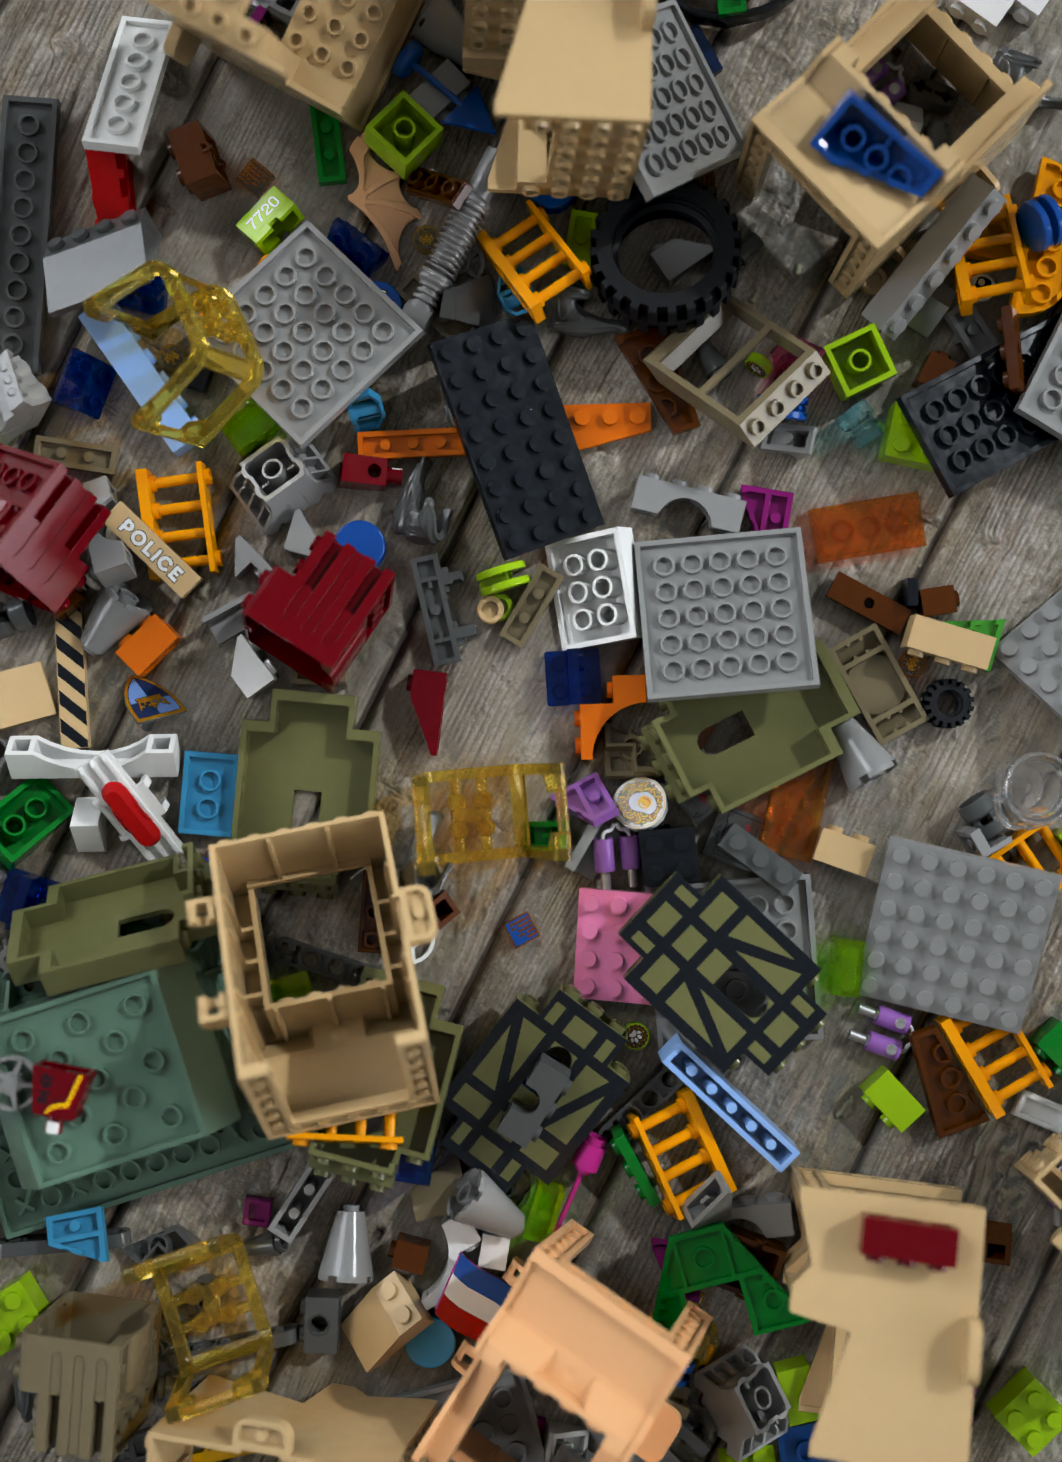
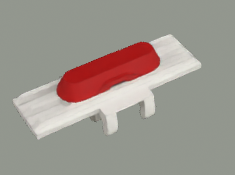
[75,749,184,861]

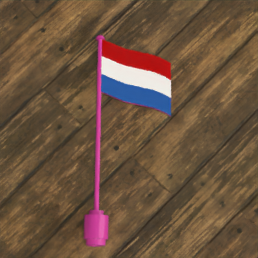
[434,1131,607,1342]

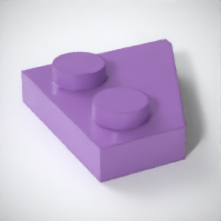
[550,772,620,827]

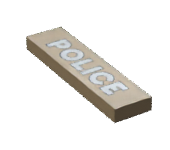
[105,501,203,599]

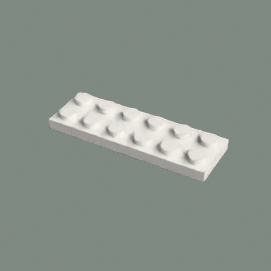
[82,16,173,155]

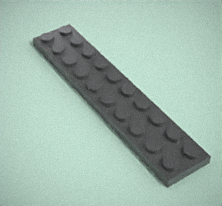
[0,95,61,376]

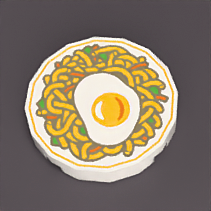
[613,777,668,832]

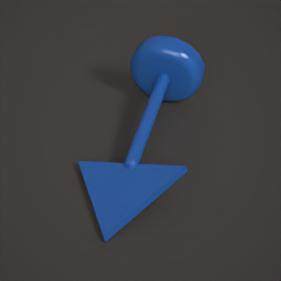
[392,40,496,135]

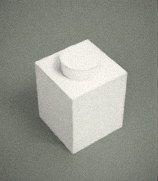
[478,1230,510,1271]

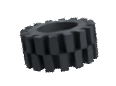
[920,679,974,728]

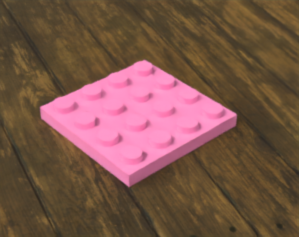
[574,887,653,1005]

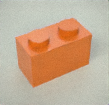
[115,613,183,677]

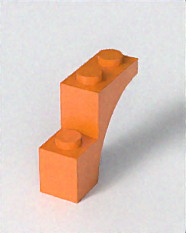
[574,675,647,760]

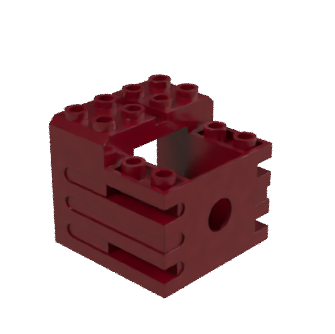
[0,443,112,615]
[240,530,396,693]

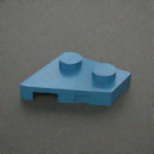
[45,1206,110,1262]

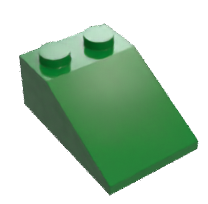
[0,779,74,872]

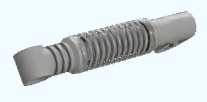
[402,146,497,337]

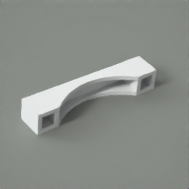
[4,734,182,779]

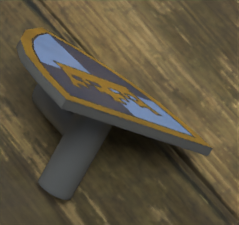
[124,675,187,732]

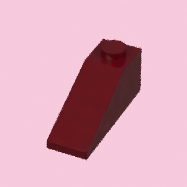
[406,669,448,756]

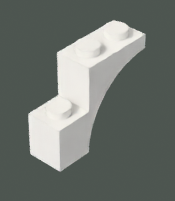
[944,0,1049,38]
[421,1215,483,1311]

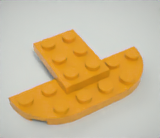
[964,156,1062,318]

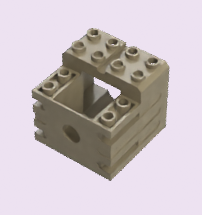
[13,1291,163,1462]

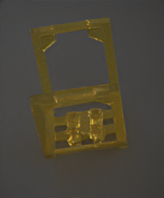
[83,260,264,448]
[410,762,572,876]
[121,1232,274,1424]

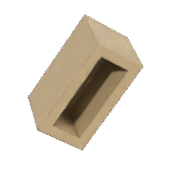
[808,823,876,877]

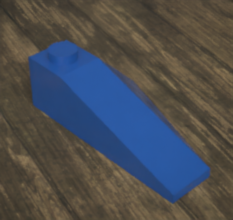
[810,88,943,198]

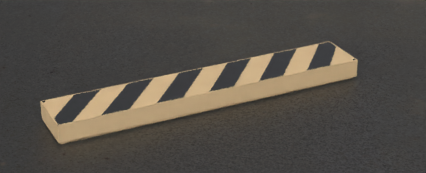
[54,605,91,748]

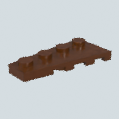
[614,328,701,436]
[908,1024,990,1138]

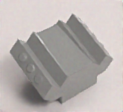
[0,349,52,445]
[229,435,339,535]
[693,1344,791,1462]

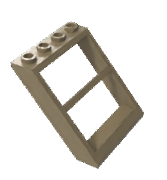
[643,295,831,448]

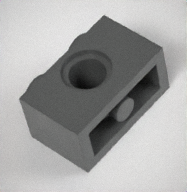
[299,1288,342,1354]

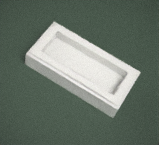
[1010,1089,1062,1134]

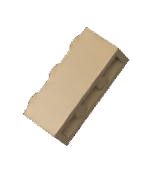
[900,614,997,674]

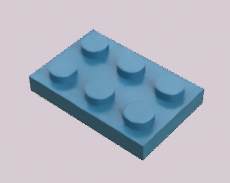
[178,750,239,837]

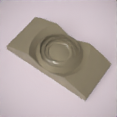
[828,623,929,745]

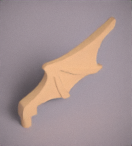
[347,131,422,272]

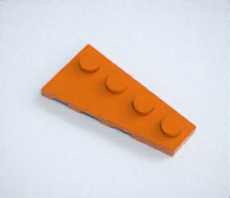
[563,402,651,451]

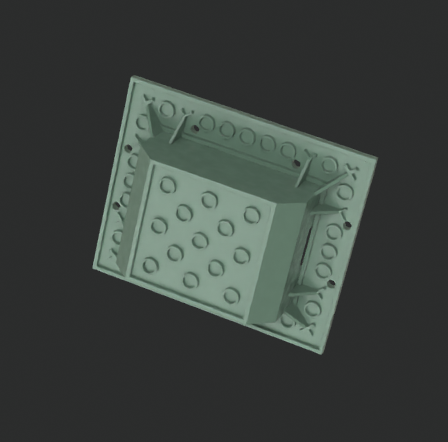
[0,915,316,1240]

